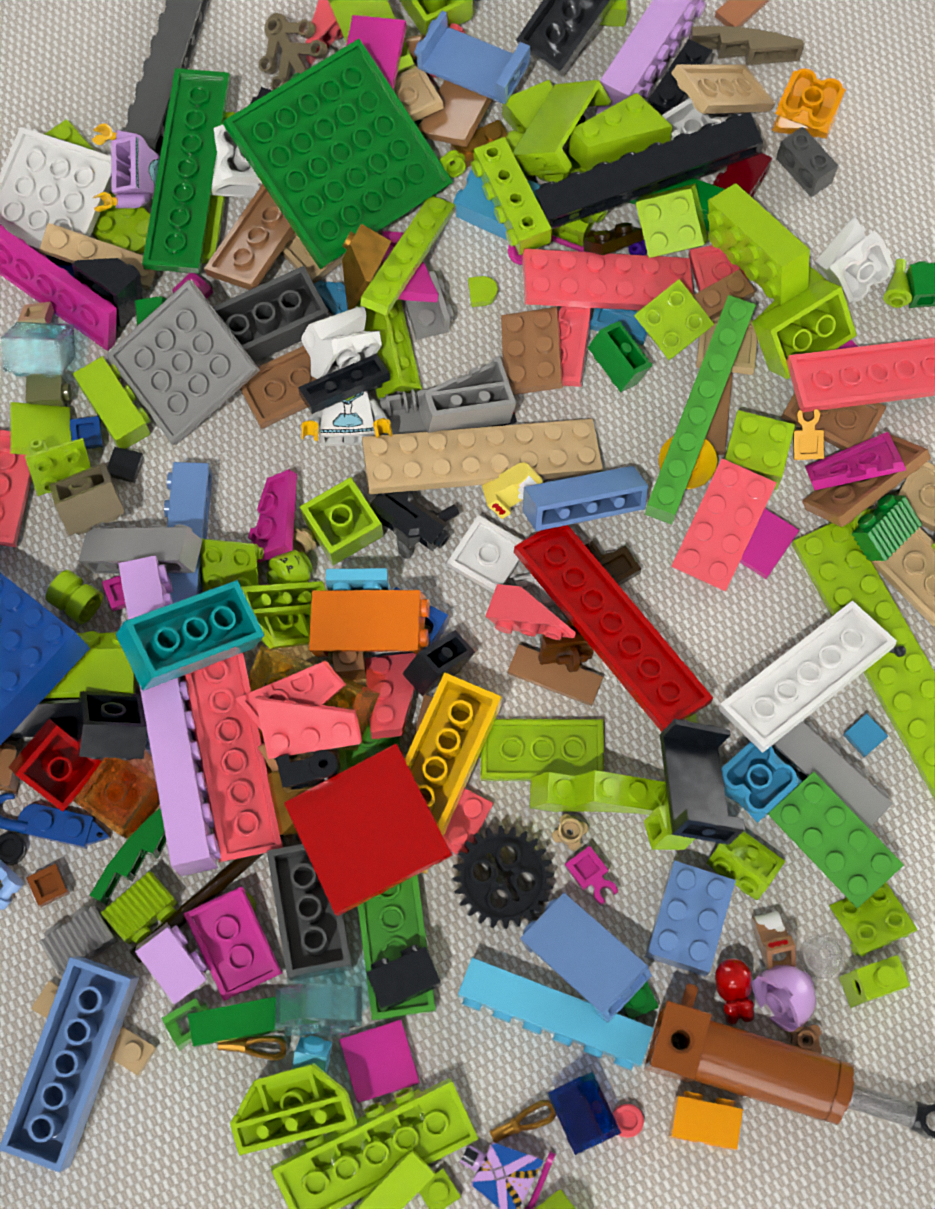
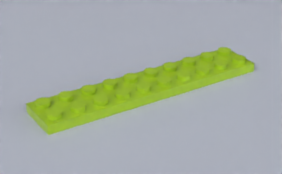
[791,523,935,799]

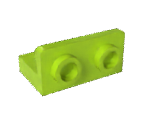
[706,831,786,900]

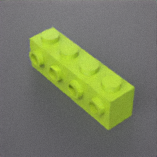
[471,137,552,255]

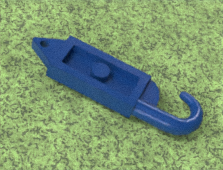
[0,793,110,849]

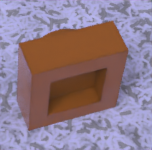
[26,864,70,907]

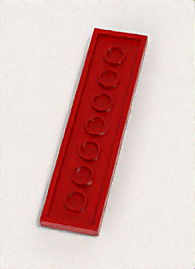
[513,525,713,732]

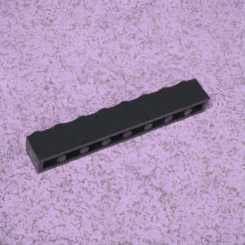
[535,112,763,229]

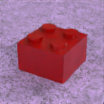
[8,719,104,812]

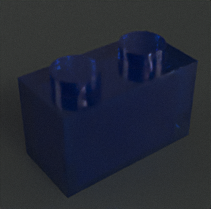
[547,1071,621,1155]

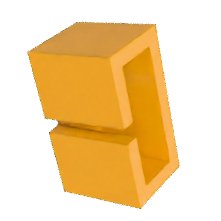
[668,1091,743,1150]

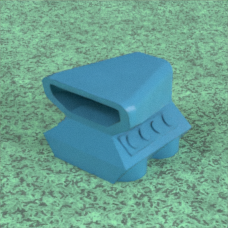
[721,742,802,823]

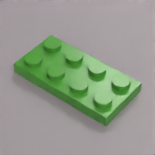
[768,772,904,909]

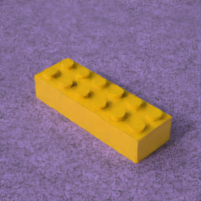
[405,672,502,874]

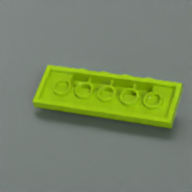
[271,1078,479,1209]

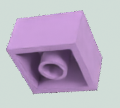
[135,923,207,1005]

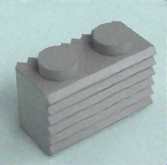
[39,906,118,976]

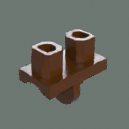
[538,626,593,672]

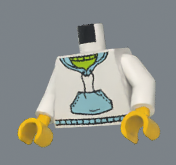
[301,391,393,446]

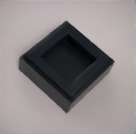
[107,447,144,483]

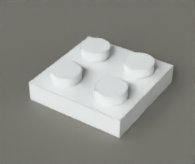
[447,515,523,593]

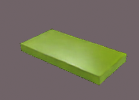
[481,719,604,781]

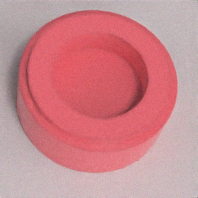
[611,1104,644,1138]

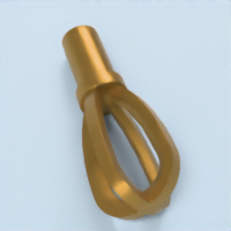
[218,1036,287,1060]
[489,1100,557,1143]

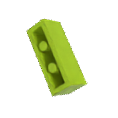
[72,356,151,449]

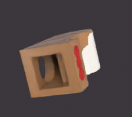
[752,911,796,969]

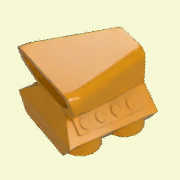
[771,68,847,139]

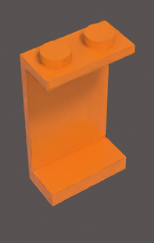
[309,590,430,657]

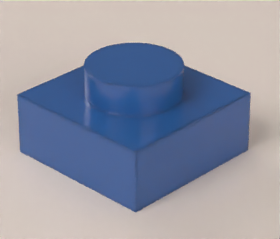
[70,416,103,449]

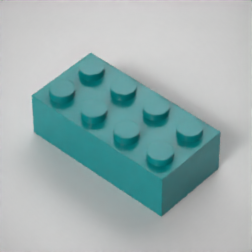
[116,580,265,691]

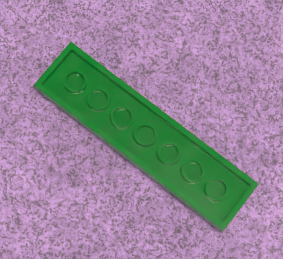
[142,68,231,274]

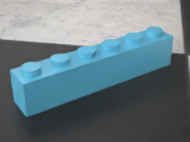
[458,958,654,1071]

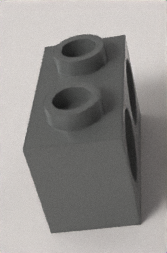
[776,126,839,197]

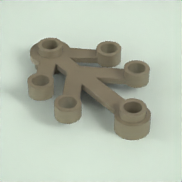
[259,13,328,90]

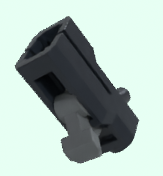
[370,491,460,559]

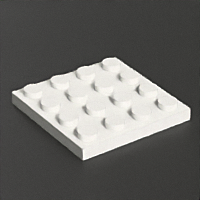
[0,127,112,251]

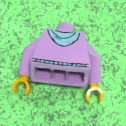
[92,123,160,212]

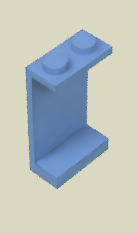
[415,11,530,105]
[520,893,652,1023]

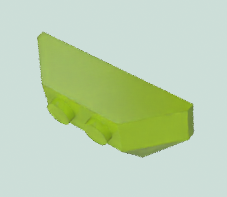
[241,581,326,649]
[229,1063,357,1156]

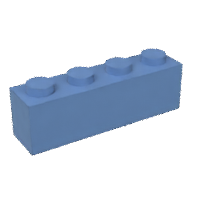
[522,466,648,531]

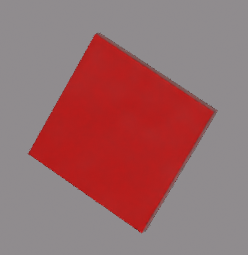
[284,744,453,916]

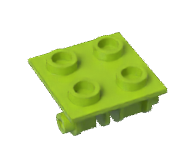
[634,279,714,360]
[25,438,91,496]
[200,538,264,592]
[829,882,918,957]

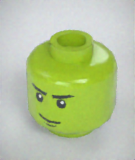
[266,549,312,585]

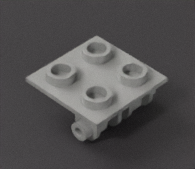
[380,387,431,435]

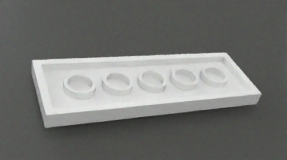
[719,601,897,753]

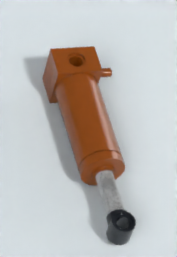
[644,984,935,1139]

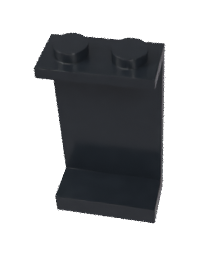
[660,719,745,845]

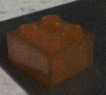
[74,758,160,839]

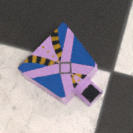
[460,1142,543,1209]

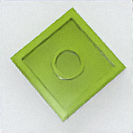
[9,402,71,455]

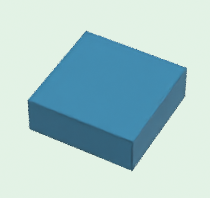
[843,714,888,758]

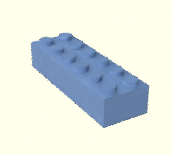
[0,956,139,1173]

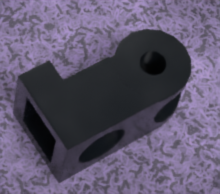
[276,750,340,793]

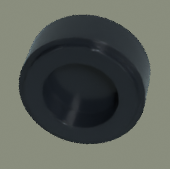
[0,833,27,865]

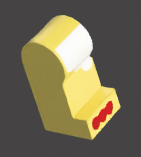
[482,462,543,519]

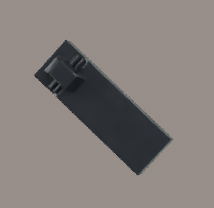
[298,354,390,414]

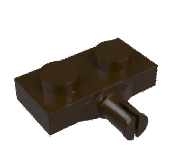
[583,222,644,255]
[585,541,641,585]

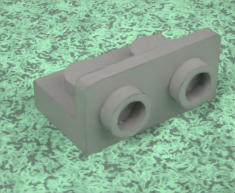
[403,271,453,340]

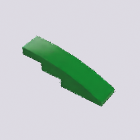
[89,807,167,905]
[187,990,323,1048]

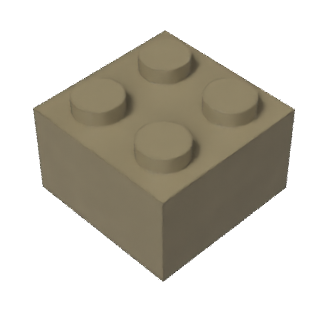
[49,462,125,536]

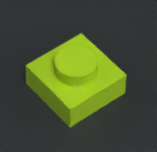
[419,1168,461,1209]

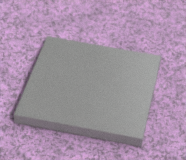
[106,280,260,445]

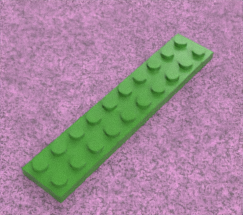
[338,705,436,1021]

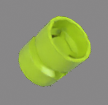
[45,569,103,625]

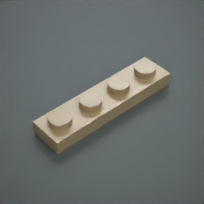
[39,223,156,289]
[31,981,157,1076]

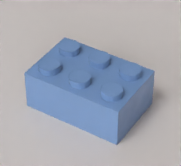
[644,861,736,977]

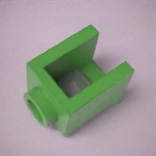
[161,998,209,1051]

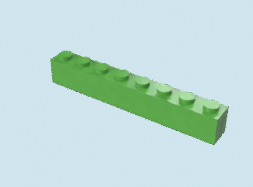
[644,295,756,525]

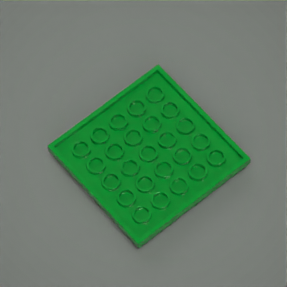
[222,38,453,270]

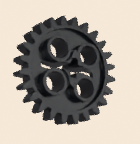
[451,825,554,929]

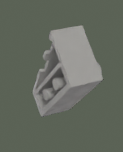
[419,356,516,433]

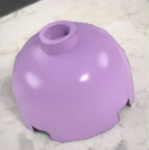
[752,965,816,1032]

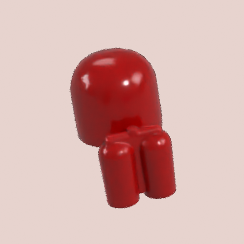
[715,958,754,1025]

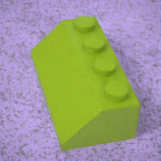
[45,631,138,698]

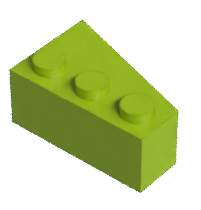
[569,92,672,171]

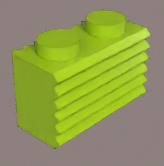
[101,871,178,945]

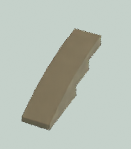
[689,25,804,66]

